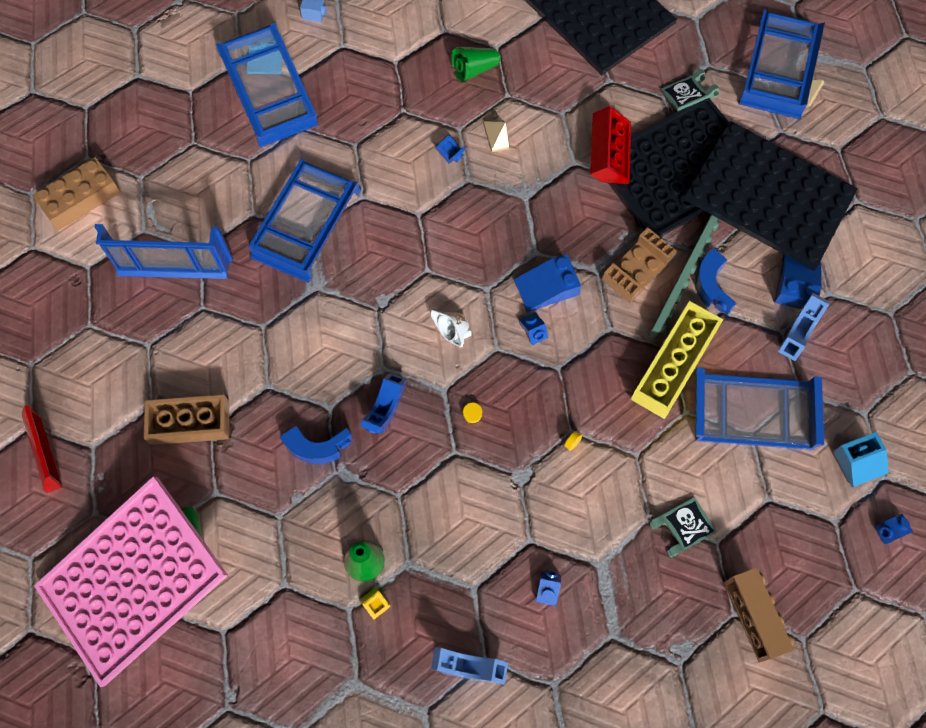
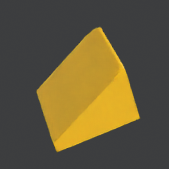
[359,587,390,619]

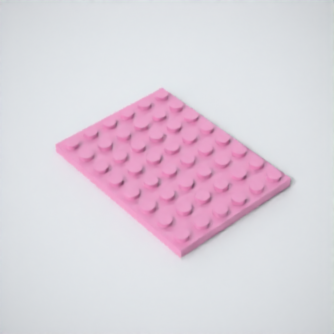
[34,477,228,687]

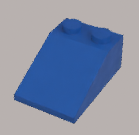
[514,254,581,312]
[774,255,822,309]

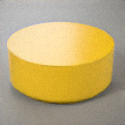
[463,403,482,423]
[564,431,582,451]

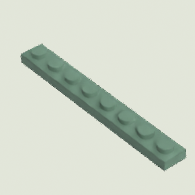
[648,215,720,339]

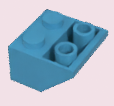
[833,432,889,488]

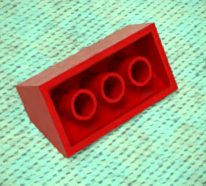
[590,106,631,184]

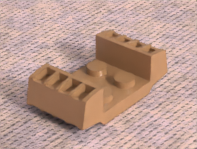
[602,228,676,303]

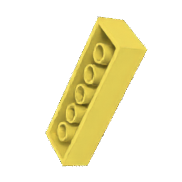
[631,301,723,419]

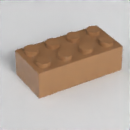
[32,157,120,231]
[144,395,229,445]
[724,568,794,663]

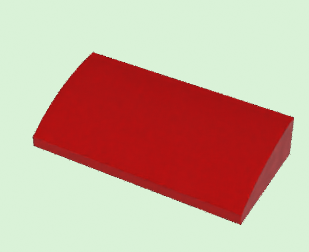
[22,405,62,493]

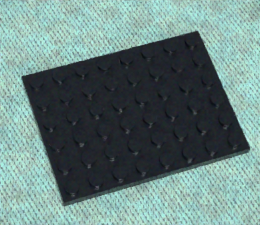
[524,0,677,75]
[609,98,729,237]
[683,121,858,271]

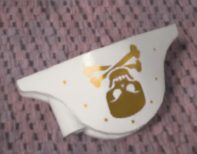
[430,310,471,348]

